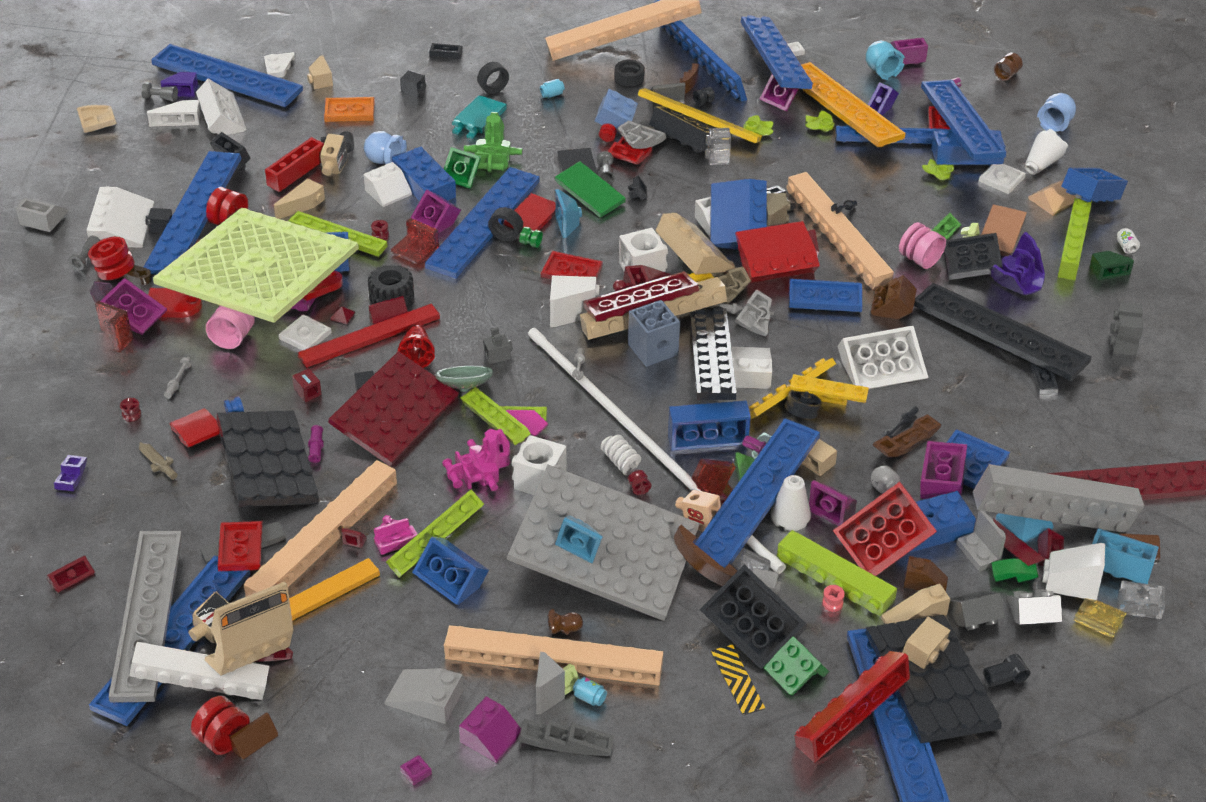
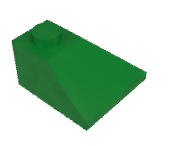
[444,147,481,189]

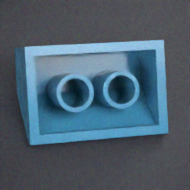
[1092,528,1159,585]

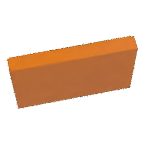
[324,97,375,122]

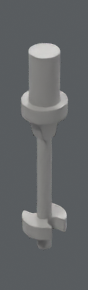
[720,303,774,315]
[572,348,586,380]
[164,356,192,398]

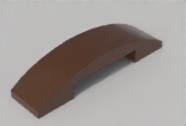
[873,414,941,457]
[673,525,738,586]

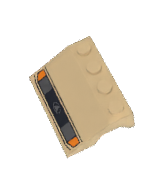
[204,582,293,676]

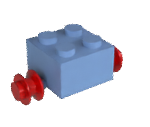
[595,89,638,142]

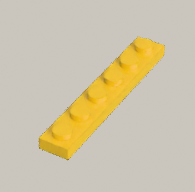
[748,358,836,419]

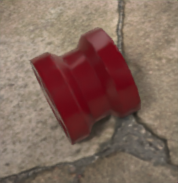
[371,220,389,240]
[120,398,141,422]
[628,470,652,495]

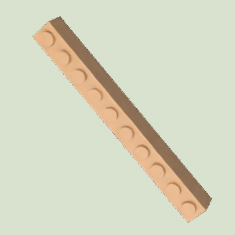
[545,0,702,61]
[787,172,894,291]
[244,460,397,597]
[444,625,663,686]

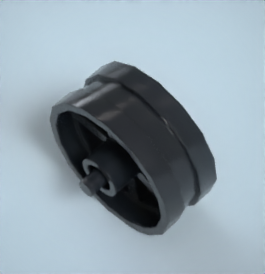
[785,390,822,419]

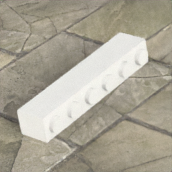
[130,642,269,700]

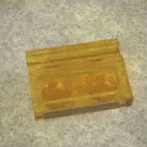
[1073,598,1127,638]

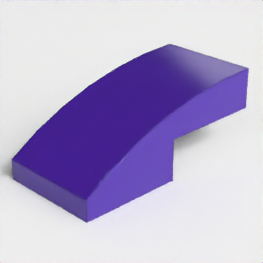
[54,455,87,491]

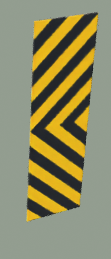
[711,645,765,714]

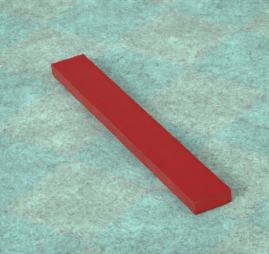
[298,303,440,368]

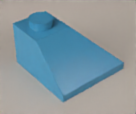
[555,189,582,238]
[995,513,1054,542]
[555,515,603,563]

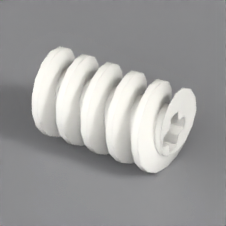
[601,435,641,476]

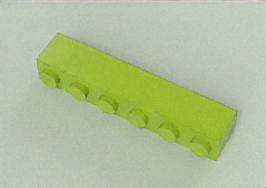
[1058,198,1092,281]
[777,530,897,617]

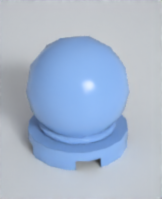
[1037,93,1076,132]
[364,131,407,164]

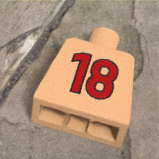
[675,490,721,532]

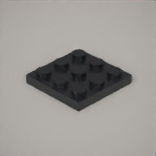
[945,233,1003,280]

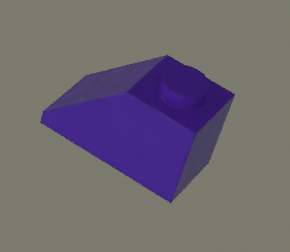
[160,72,198,97]
[868,82,899,115]

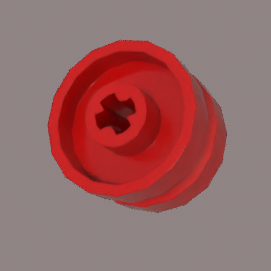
[206,187,249,225]
[88,236,135,280]
[190,696,250,755]

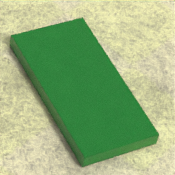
[555,161,626,218]

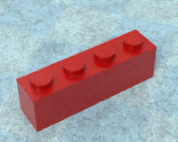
[265,137,324,192]

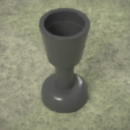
[141,82,178,102]
[597,151,615,184]
[68,235,100,271]

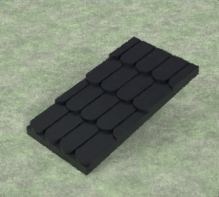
[217,410,319,507]
[866,615,1002,744]

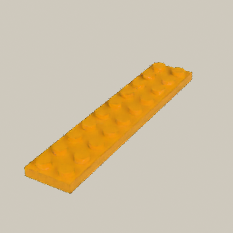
[801,62,905,147]

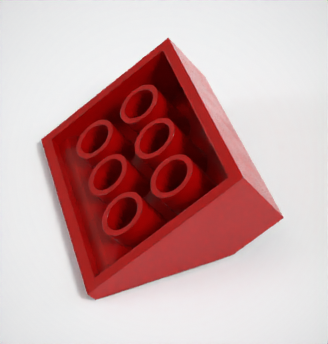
[735,221,820,283]
[833,482,937,576]

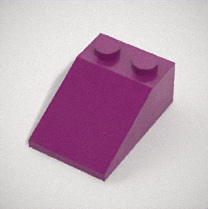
[99,278,167,335]
[920,441,967,499]

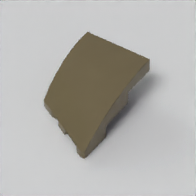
[711,261,751,304]

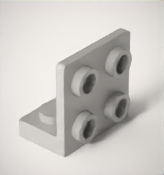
[956,510,1006,572]

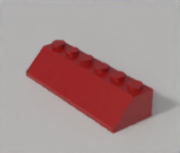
[794,651,910,763]

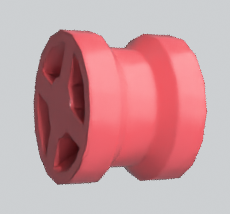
[822,585,845,612]

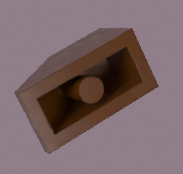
[904,556,948,591]

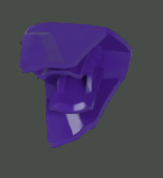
[991,232,1045,295]

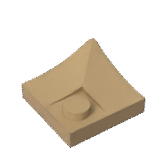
[77,105,117,133]

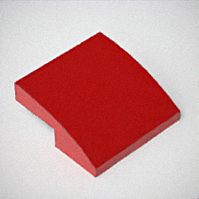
[608,136,652,165]
[169,408,220,447]

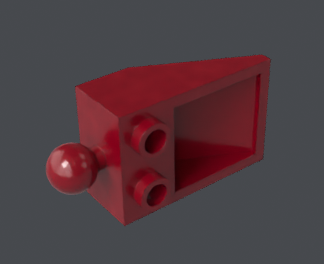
[613,265,672,292]

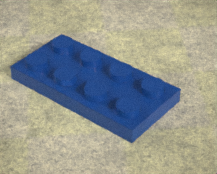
[789,279,862,312]

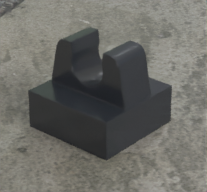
[628,175,647,200]

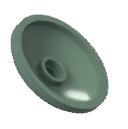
[436,366,493,392]

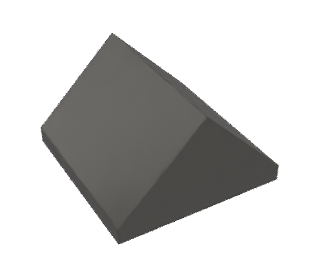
[650,82,685,108]

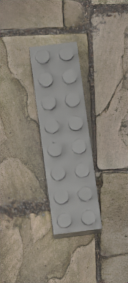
[973,464,1145,533]

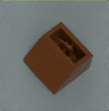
[870,275,917,319]

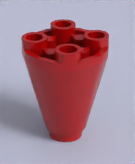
[397,325,435,368]

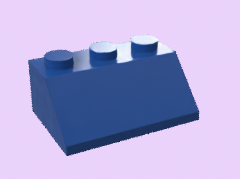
[412,537,489,605]

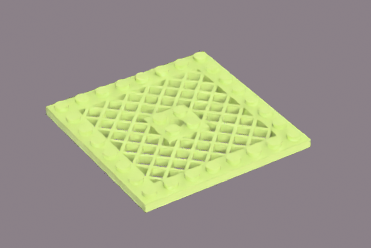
[153,208,359,323]

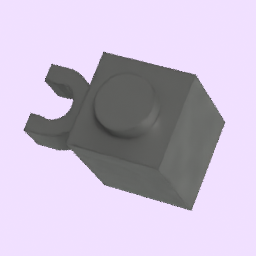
[483,327,513,364]

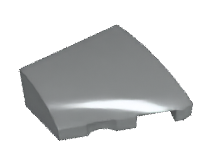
[735,289,772,336]

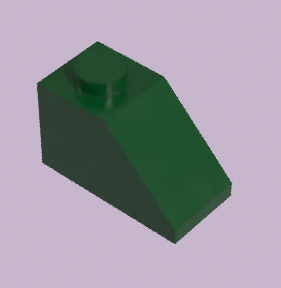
[1089,251,1134,280]

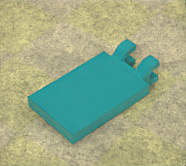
[452,95,507,139]

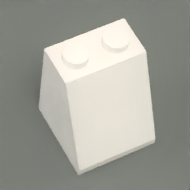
[550,276,599,327]
[1042,543,1105,601]

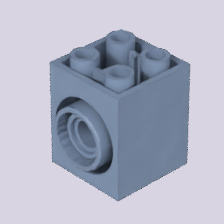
[628,300,680,367]

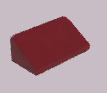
[369,296,407,325]
[1037,528,1064,566]
[46,555,95,593]

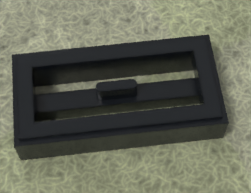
[429,43,463,59]

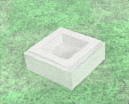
[788,42,805,56]

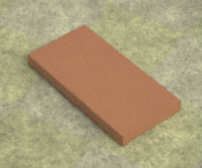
[981,204,1027,256]

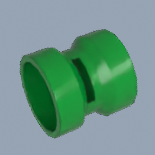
[519,226,543,248]

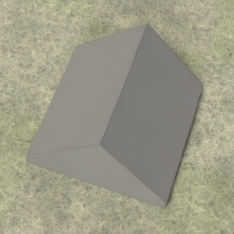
[536,652,565,715]

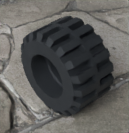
[368,264,414,306]

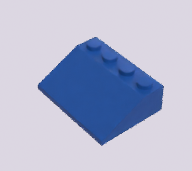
[710,179,767,250]

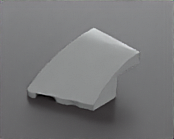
[618,120,666,149]

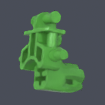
[464,112,523,173]

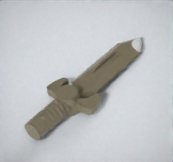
[139,442,177,480]

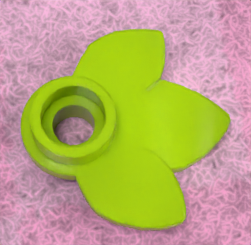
[805,111,834,131]
[743,115,773,136]
[922,159,954,180]

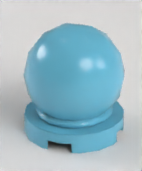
[866,40,905,80]

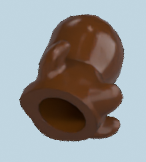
[547,609,583,635]

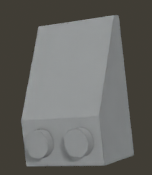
[385,668,463,724]

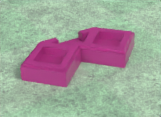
[506,410,548,437]

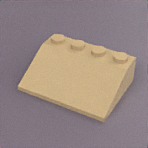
[656,213,736,275]

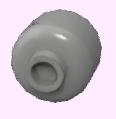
[870,465,900,494]

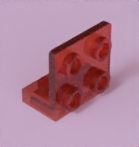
[391,218,439,265]
[95,301,133,352]
[691,459,736,503]

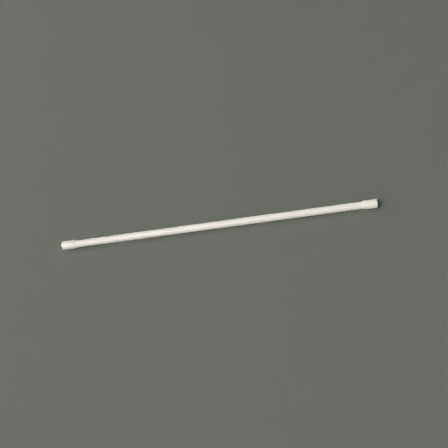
[528,328,786,574]

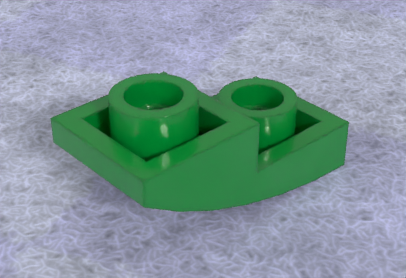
[991,559,1039,582]

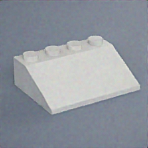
[86,186,155,248]
[838,326,928,390]
[695,347,772,389]

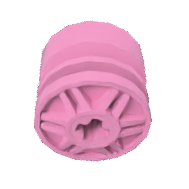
[899,222,946,269]
[206,305,254,349]

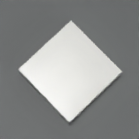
[979,164,1026,194]
[279,315,332,350]

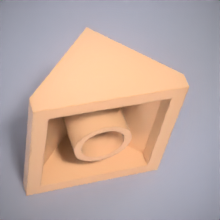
[1028,180,1076,216]

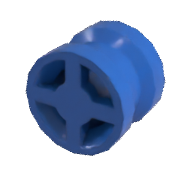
[224,396,244,413]

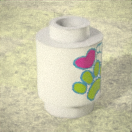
[1117,228,1140,254]

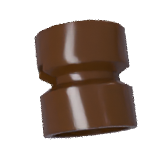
[993,52,1023,81]

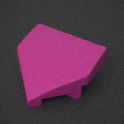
[374,515,418,555]

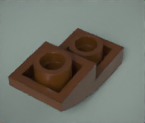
[680,63,699,94]

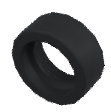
[614,59,645,87]
[477,61,509,94]
[488,207,523,242]

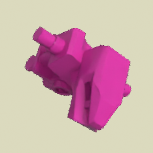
[442,429,510,491]

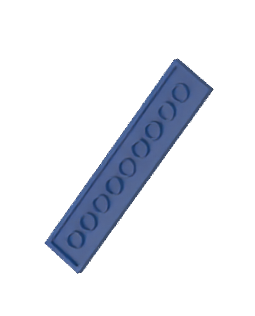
[653,0,747,101]
[741,15,813,89]
[151,44,303,107]
[921,80,1006,161]
[143,151,241,275]
[425,167,540,279]
[695,418,820,568]
[89,555,251,726]
[847,629,950,802]

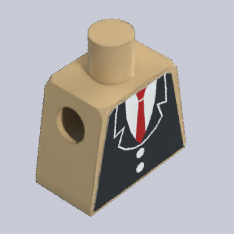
[320,133,348,176]
[188,592,230,643]

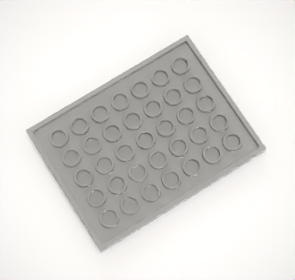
[507,464,700,621]

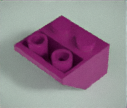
[891,37,928,65]

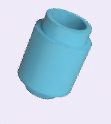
[540,79,565,98]
[573,677,607,706]

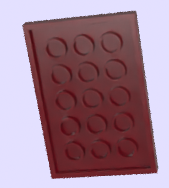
[328,351,459,467]

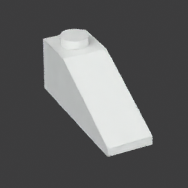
[147,100,201,127]

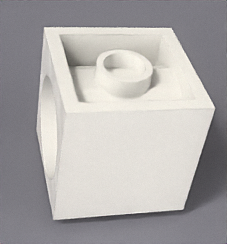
[619,228,668,272]
[512,435,566,495]

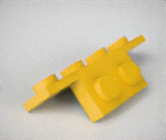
[790,374,869,406]

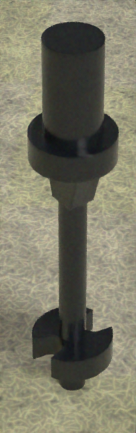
[831,200,857,214]
[882,406,919,438]

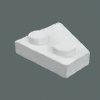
[264,52,295,78]

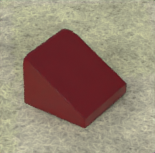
[341,528,367,548]

